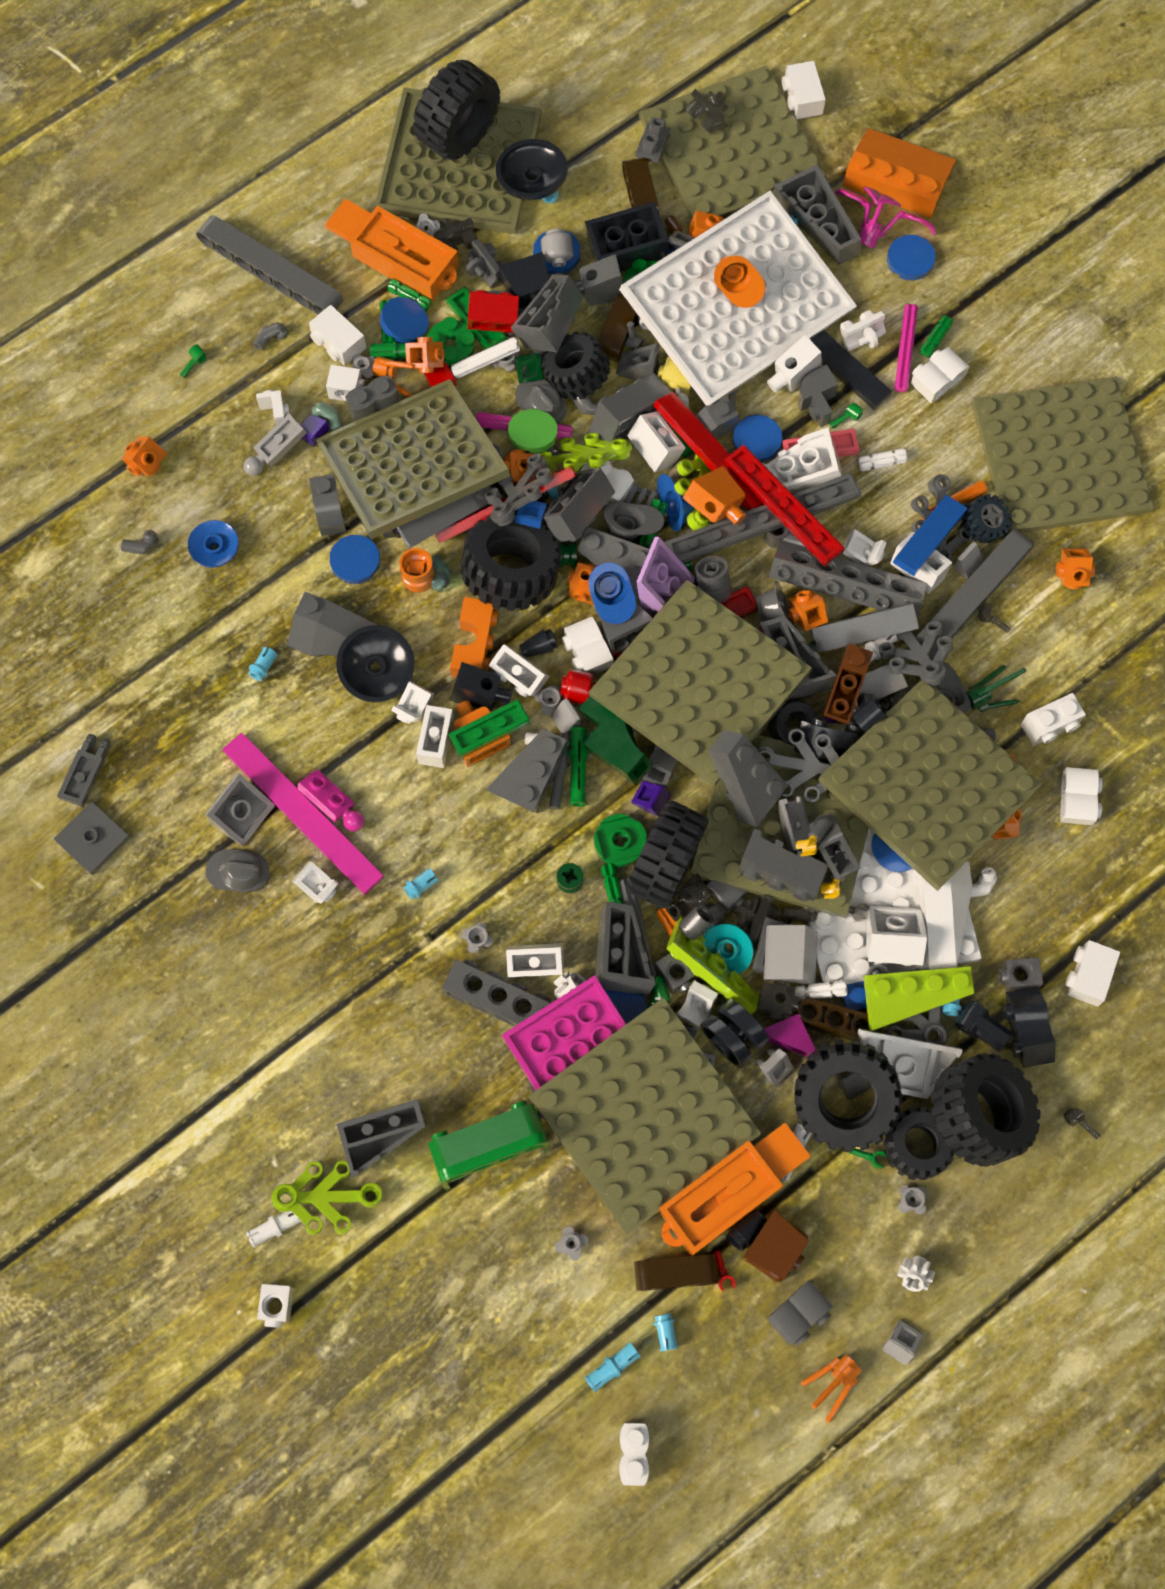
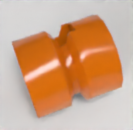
[399,548,435,593]

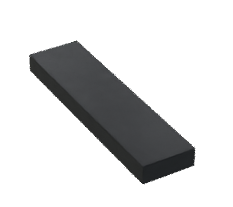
[810,330,892,410]

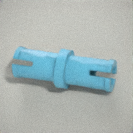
[584,1342,641,1393]

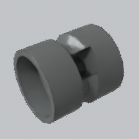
[695,555,732,603]

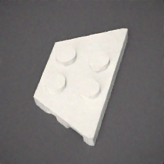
[858,1029,962,1099]

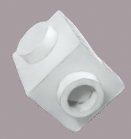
[256,390,290,425]
[842,529,887,566]
[391,681,434,724]
[292,861,338,903]
[678,980,718,1029]

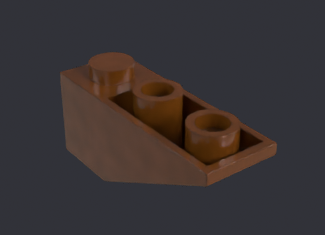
[823,643,873,725]

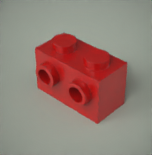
[467,290,519,333]

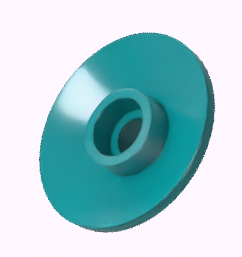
[703,923,754,974]

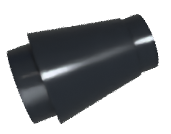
[519,628,559,658]
[726,1209,767,1251]

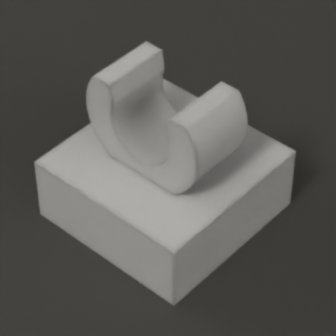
[757,1049,794,1087]

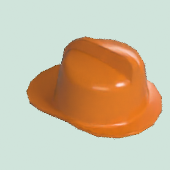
[714,255,765,308]

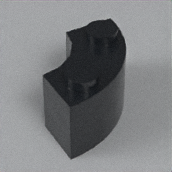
[794,716,866,760]
[1002,986,1056,1068]

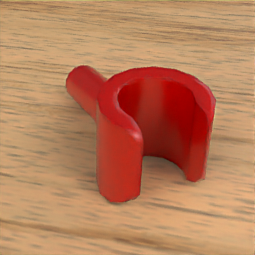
[714,1251,736,1292]

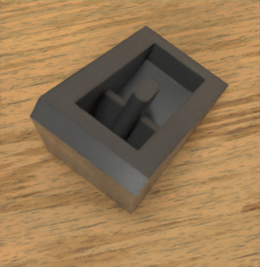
[616,343,660,380]

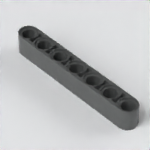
[196,215,343,315]
[906,528,1035,661]

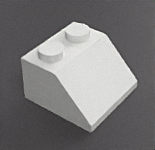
[866,906,927,966]

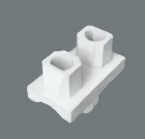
[840,310,886,352]

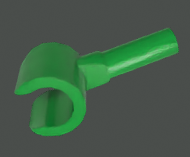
[179,344,206,378]
[829,403,863,429]
[849,1148,887,1169]

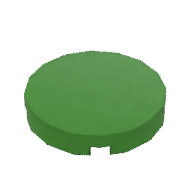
[508,409,558,454]

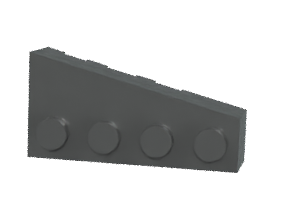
[774,165,861,265]

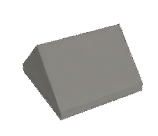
[205,773,275,846]
[764,925,818,985]

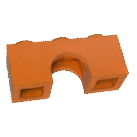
[450,597,499,678]

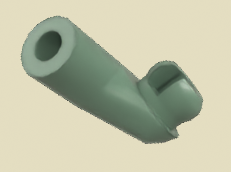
[312,402,342,432]

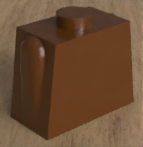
[741,1210,809,1282]

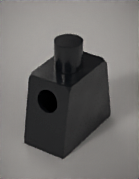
[499,252,549,309]
[450,662,513,710]

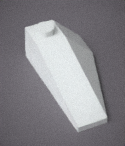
[763,428,843,494]
[916,861,973,970]

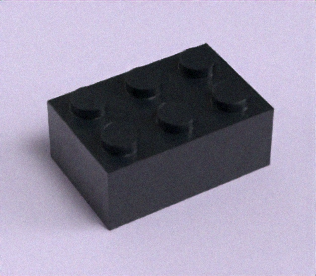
[585,202,669,272]

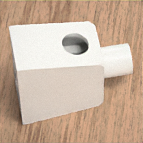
[767,335,822,393]

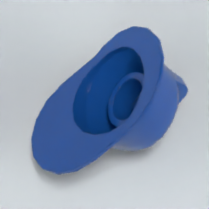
[657,474,695,532]
[588,562,636,624]

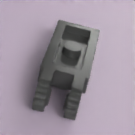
[57,734,111,808]

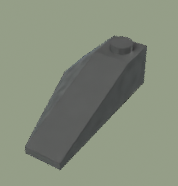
[397,485,492,549]
[287,592,377,658]

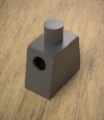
[574,255,623,306]
[598,603,652,656]

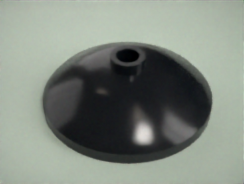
[496,139,568,200]
[336,625,414,703]

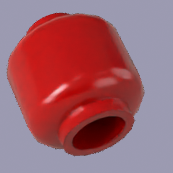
[560,670,597,705]

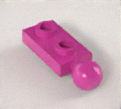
[297,769,365,832]

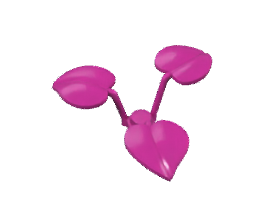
[834,187,936,249]

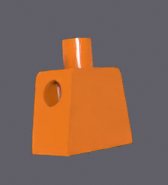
[683,466,746,525]
[453,700,511,768]

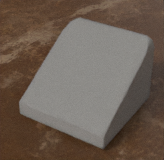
[954,542,983,579]
[551,698,580,734]
[882,1319,924,1365]

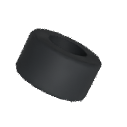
[768,701,817,745]

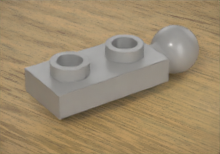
[243,413,307,476]

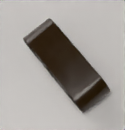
[622,157,660,216]
[597,293,639,362]
[795,998,875,1041]
[634,1254,718,1291]

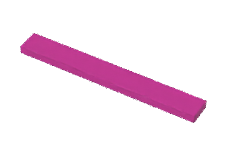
[222,732,384,896]

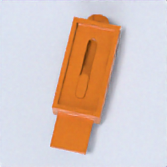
[325,198,459,302]
[659,1123,811,1256]

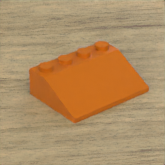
[843,128,956,218]

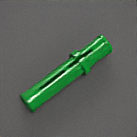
[568,727,589,807]

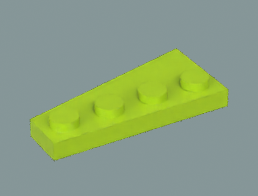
[666,915,760,1015]
[863,966,974,1031]

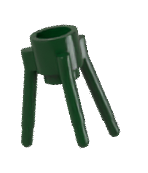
[966,665,1026,713]

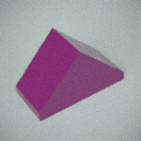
[764,1014,815,1057]

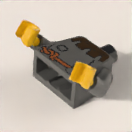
[796,814,861,899]

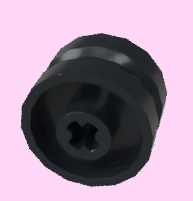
[700,998,770,1069]

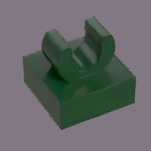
[515,353,543,383]

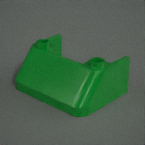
[428,1100,550,1191]

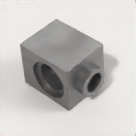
[655,953,696,995]
[999,958,1043,992]

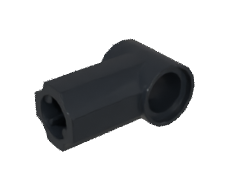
[852,693,888,732]
[954,1000,1013,1053]

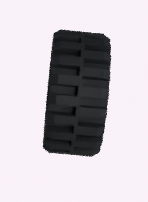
[413,60,500,160]
[461,513,561,611]
[626,801,709,908]
[794,1040,902,1152]
[931,1053,1041,1167]

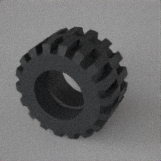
[542,331,611,400]
[883,1106,954,1180]

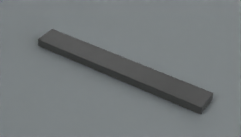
[665,473,861,564]

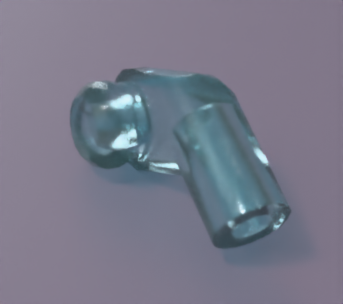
[431,555,452,592]

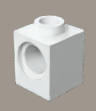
[326,365,365,401]
[257,1284,294,1328]

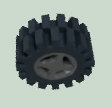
[962,494,1012,544]

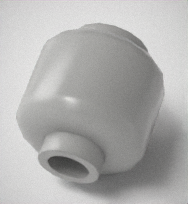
[541,229,574,267]

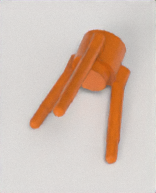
[372,356,419,398]
[801,1355,862,1423]

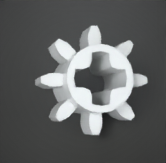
[554,971,585,999]
[897,1256,935,1292]

